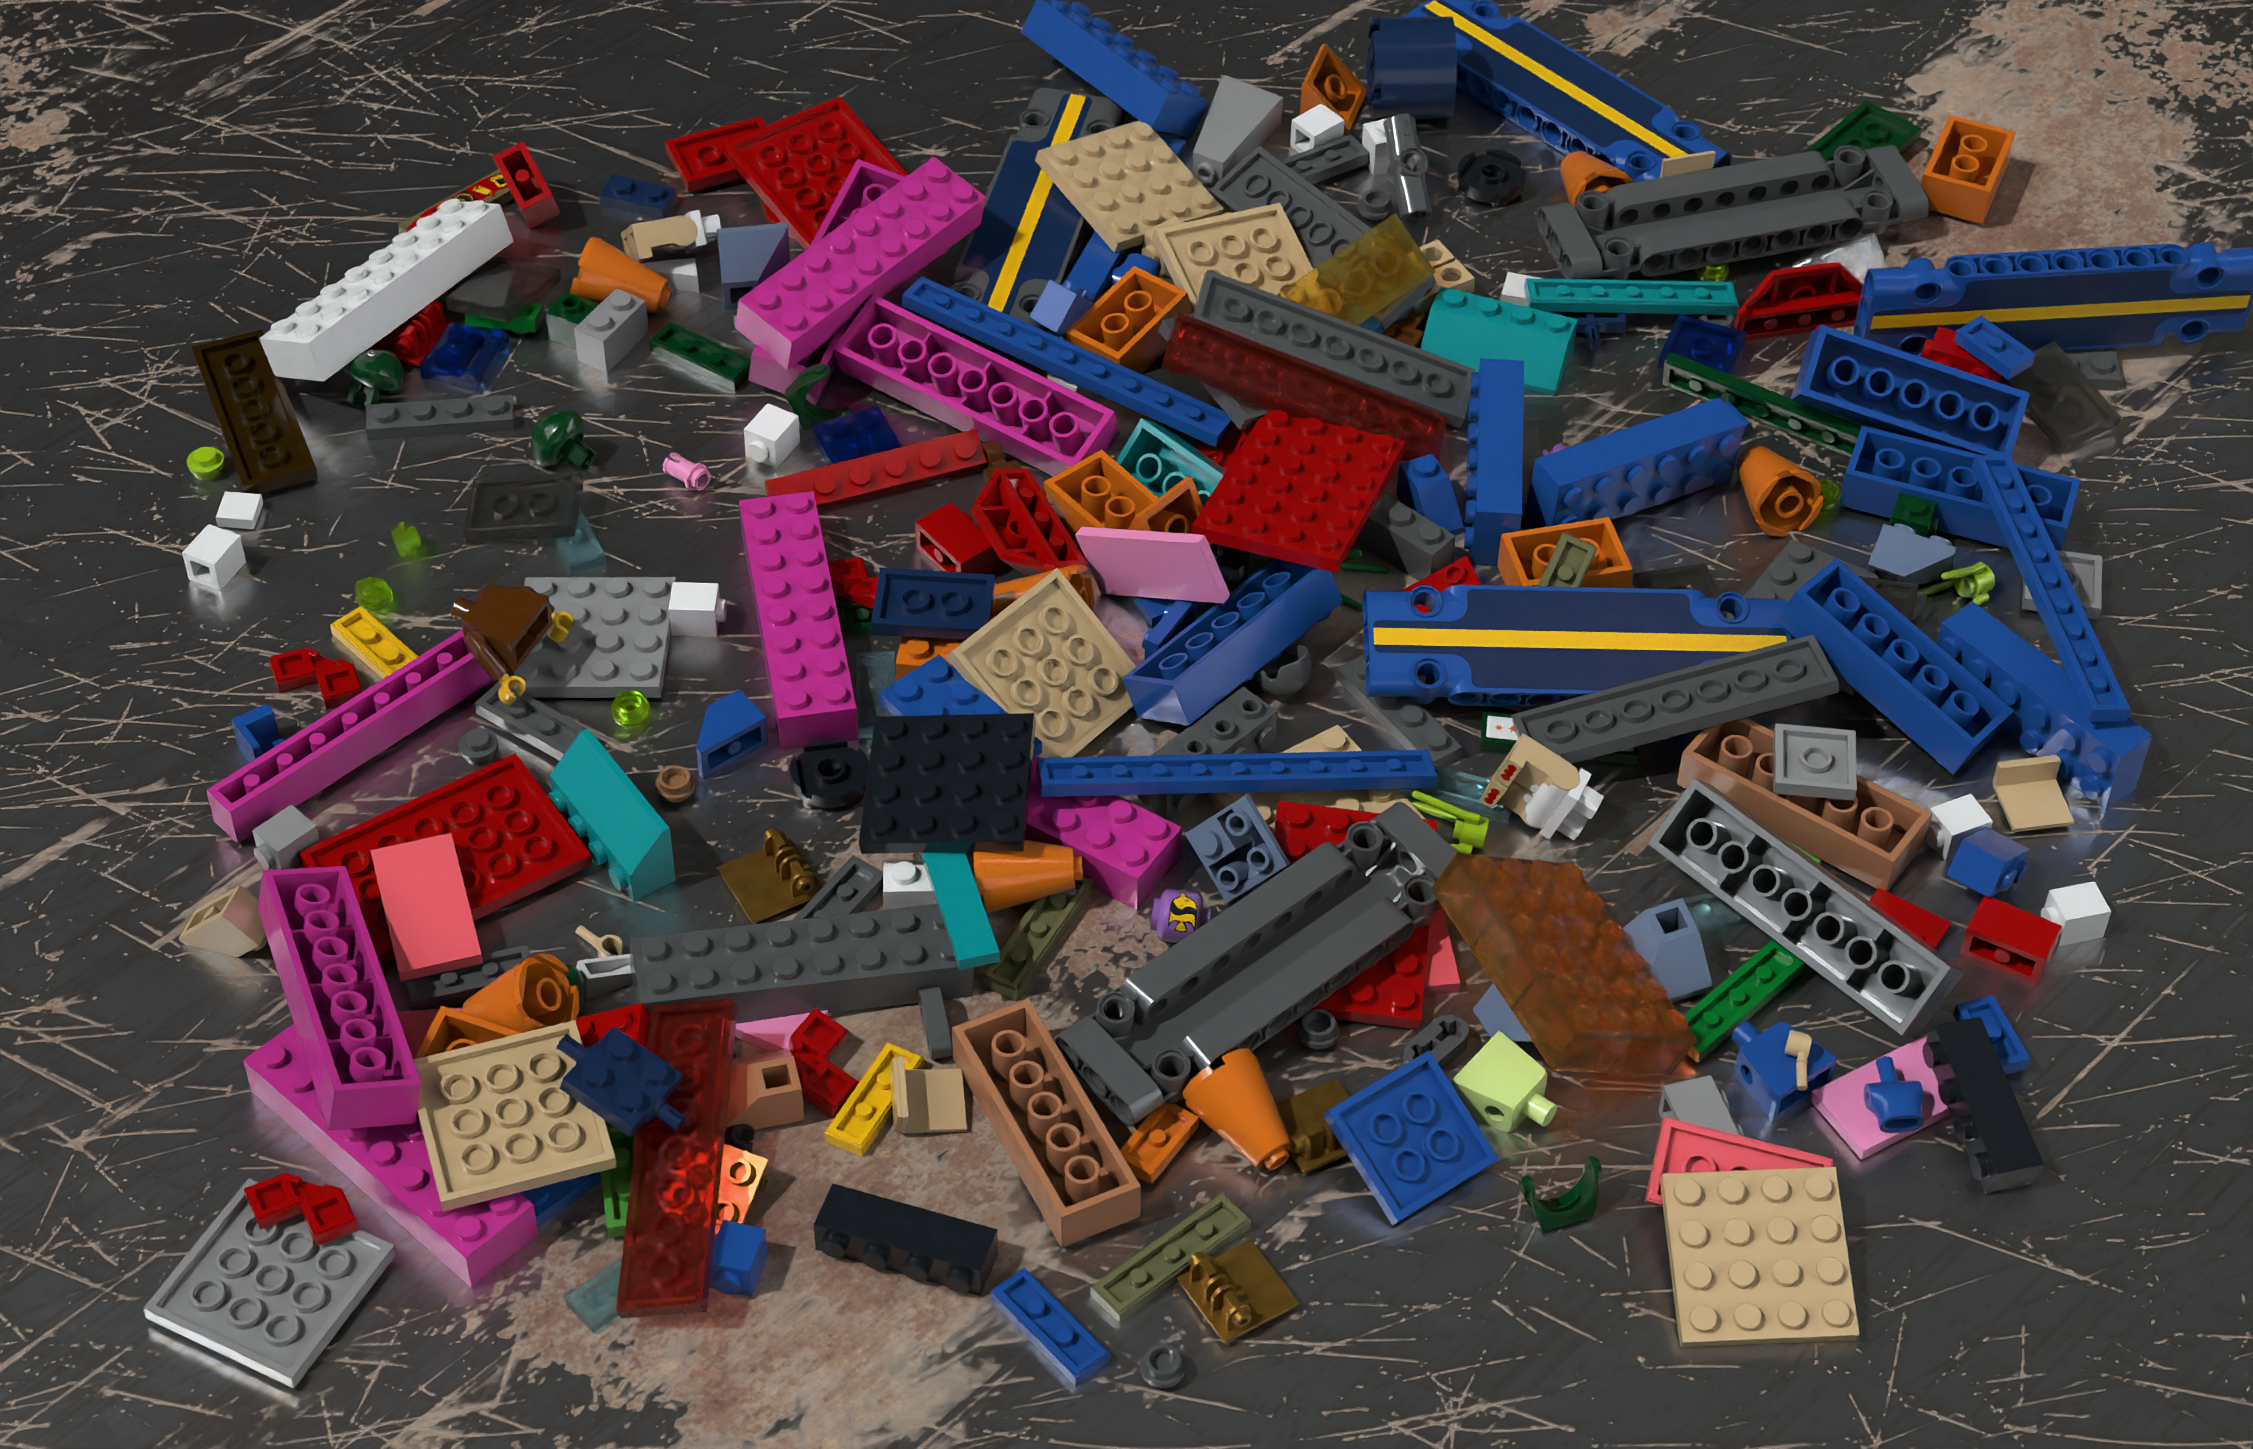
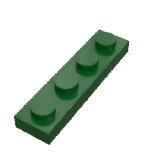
[1666,939,1806,1063]

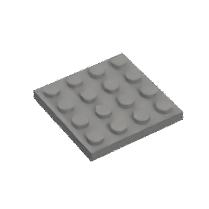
[507,577,677,698]
[143,1178,396,1388]

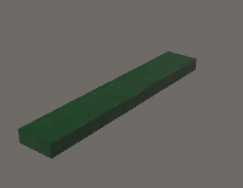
[1662,352,1862,457]

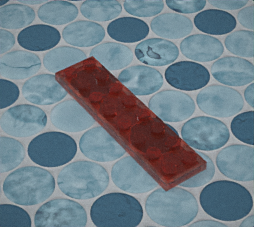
[1161,312,1447,462]
[616,999,738,1319]

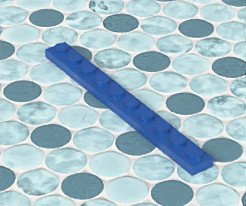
[902,276,1234,447]
[1972,455,2131,722]
[1036,750,1437,797]

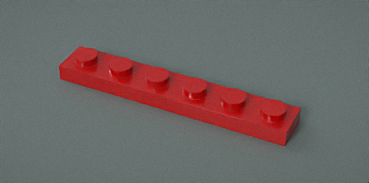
[764,429,987,509]

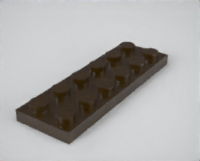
[192,329,318,494]

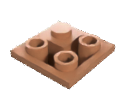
[704,1049,804,1137]

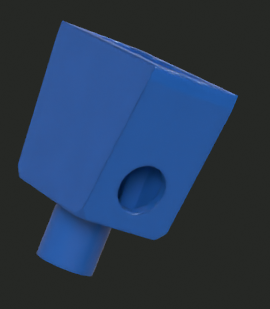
[1731,1021,1837,1122]

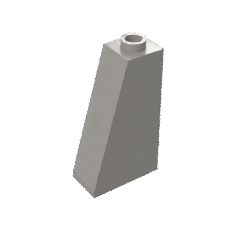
[1192,75,1283,186]

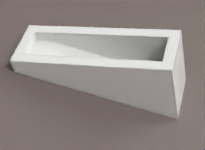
[642,258,699,293]
[576,954,633,1000]

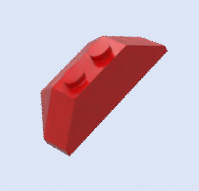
[1733,262,1863,343]
[971,468,1088,576]

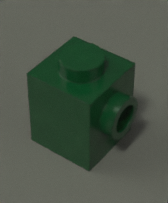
[545,292,599,349]
[1890,493,1940,539]

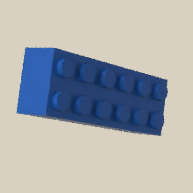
[1021,0,1210,137]
[1791,324,2030,455]
[1464,358,1524,566]
[1524,398,1745,528]
[1839,426,2081,550]
[1122,558,1343,726]
[1776,558,2014,775]
[1936,601,2152,810]

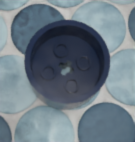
[1366,17,1457,119]

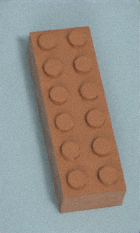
[1677,718,1932,891]
[952,999,1141,1248]

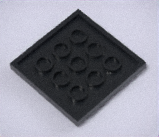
[859,713,1036,854]

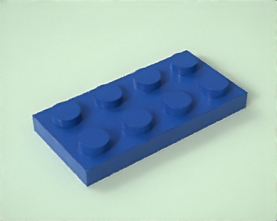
[878,655,1042,759]

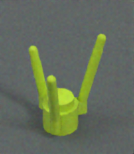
[1917,562,1995,606]
[1407,791,1490,856]

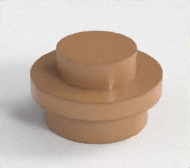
[655,765,695,802]

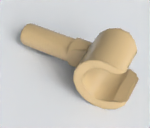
[576,925,623,958]
[1784,1030,1812,1091]

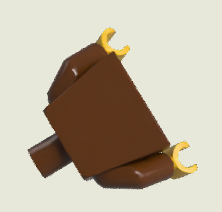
[451,585,573,705]

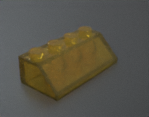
[1277,213,1435,326]

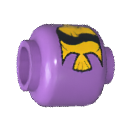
[1150,889,1211,943]

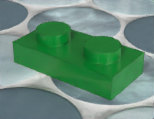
[465,297,544,334]

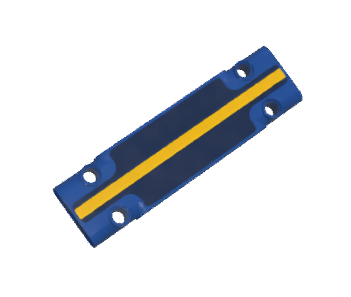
[1403,0,1732,182]
[1853,242,2253,357]
[1362,585,1791,707]

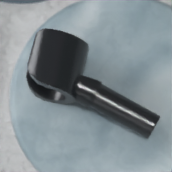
[708,1124,755,1153]

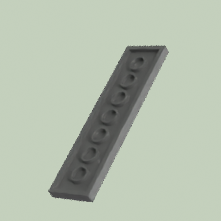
[1209,145,1437,330]
[1189,270,1475,429]
[1511,634,1839,764]

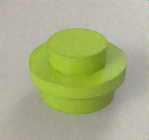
[187,447,225,480]

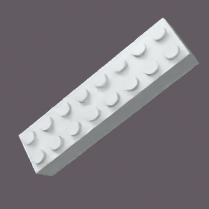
[259,199,514,382]

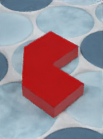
[828,557,879,609]
[268,647,363,710]
[789,1008,859,1118]
[244,1172,359,1246]

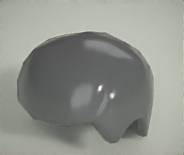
[1253,645,1312,696]

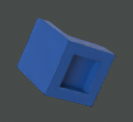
[231,703,284,762]

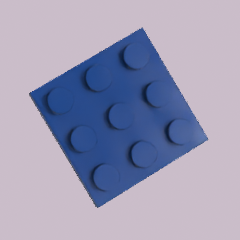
[1323,1050,1499,1225]

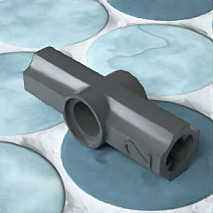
[1383,114,1432,221]

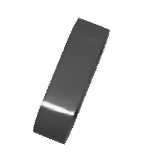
[918,987,952,1059]
[1402,1014,1469,1070]

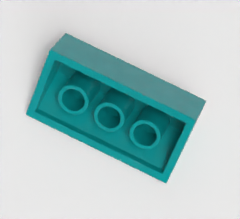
[1420,286,1578,397]
[1116,418,1226,556]
[548,728,676,902]

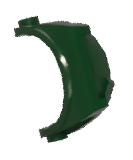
[785,364,854,430]
[1518,1156,1602,1231]

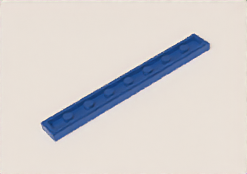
[1066,134,1186,297]

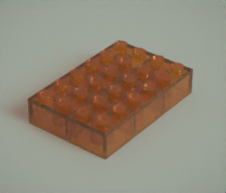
[1431,853,1698,1075]

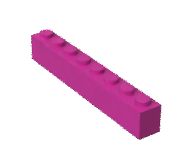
[206,629,493,843]

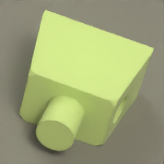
[1451,1031,1557,1132]

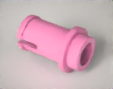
[663,452,711,491]

